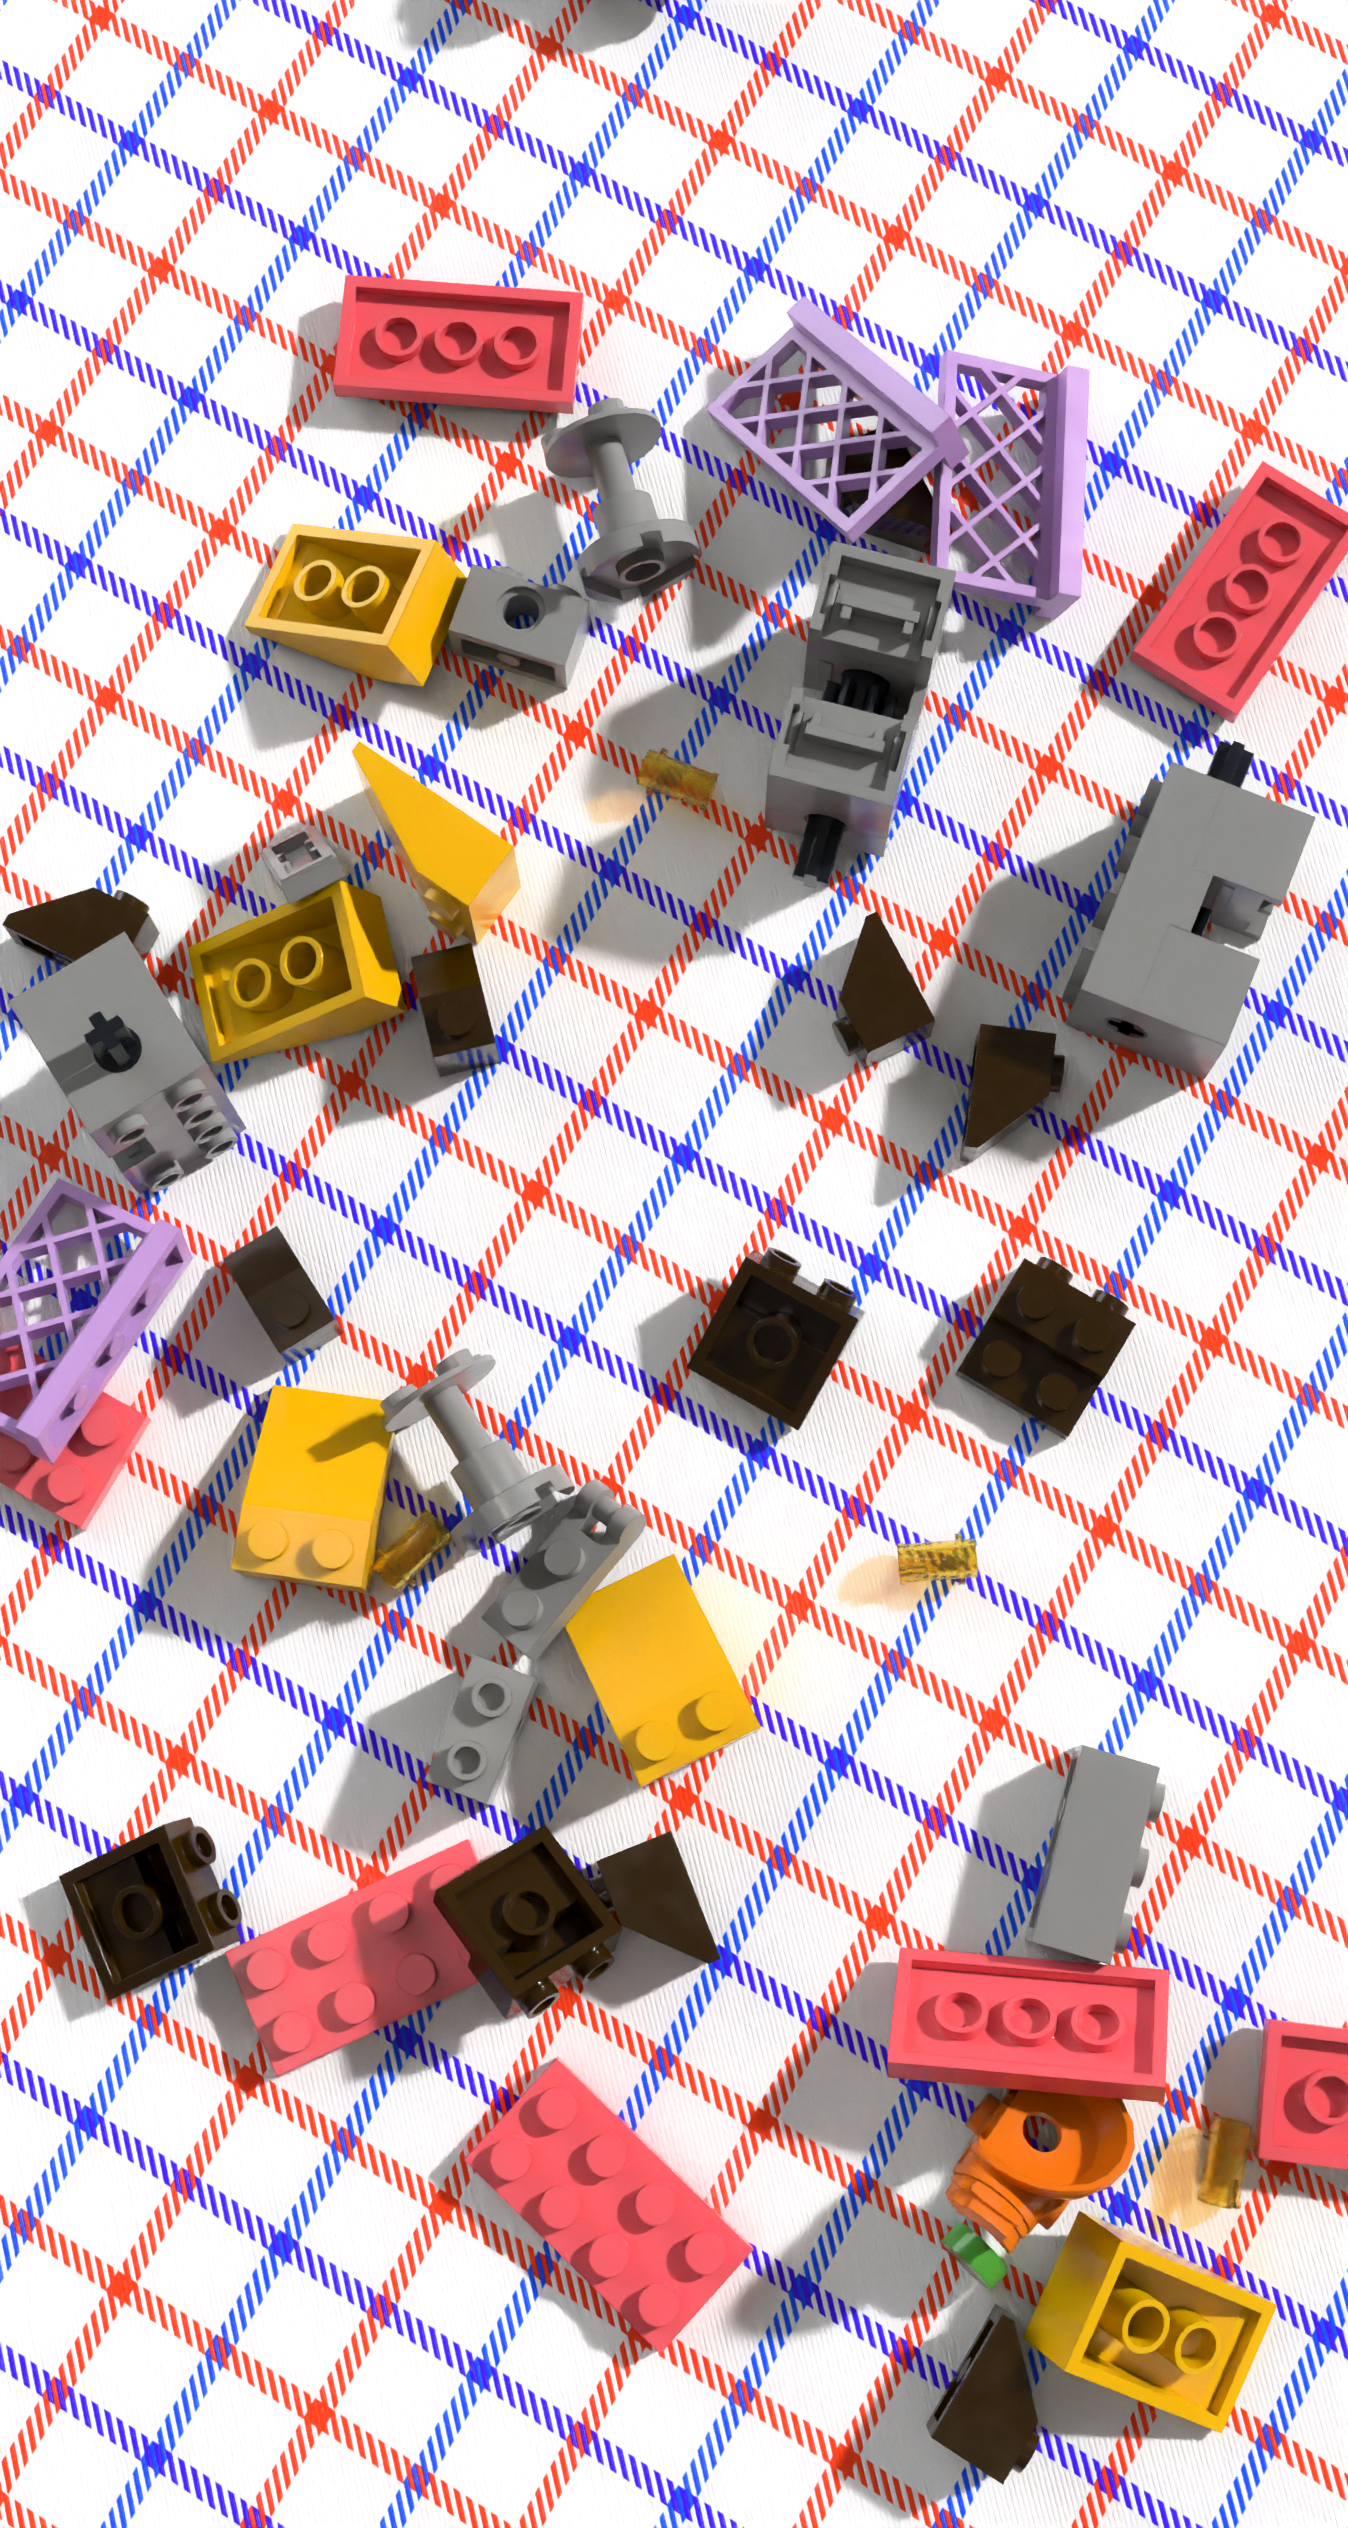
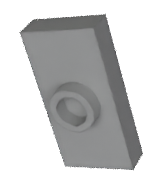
[260,825,346,904]

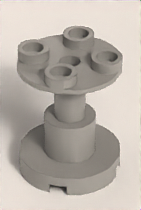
[541,398,701,602]
[380,1348,575,1558]

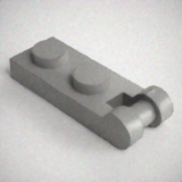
[481,1479,647,1663]

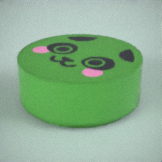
[941,2223,1008,2291]

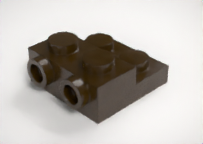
[686,1247,865,1430]
[955,1257,1136,1440]
[58,1817,242,2001]
[433,1825,623,2020]

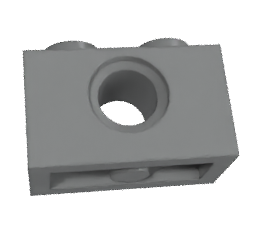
[448,564,591,690]
[424,1654,539,1806]

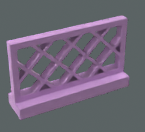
[706,296,970,543]
[930,350,1090,620]
[0,1178,193,1465]

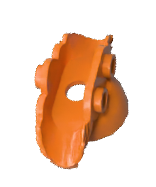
[945,2088,1135,2254]

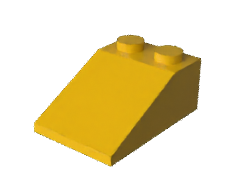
[244,524,467,687]
[352,741,521,945]
[188,880,406,1065]
[231,1385,396,1594]
[565,1553,761,1788]
[1023,2210,1277,2433]

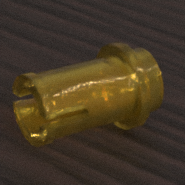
[636,748,719,811]
[371,1509,453,1593]
[897,1533,978,1585]
[1197,2116,1257,2209]

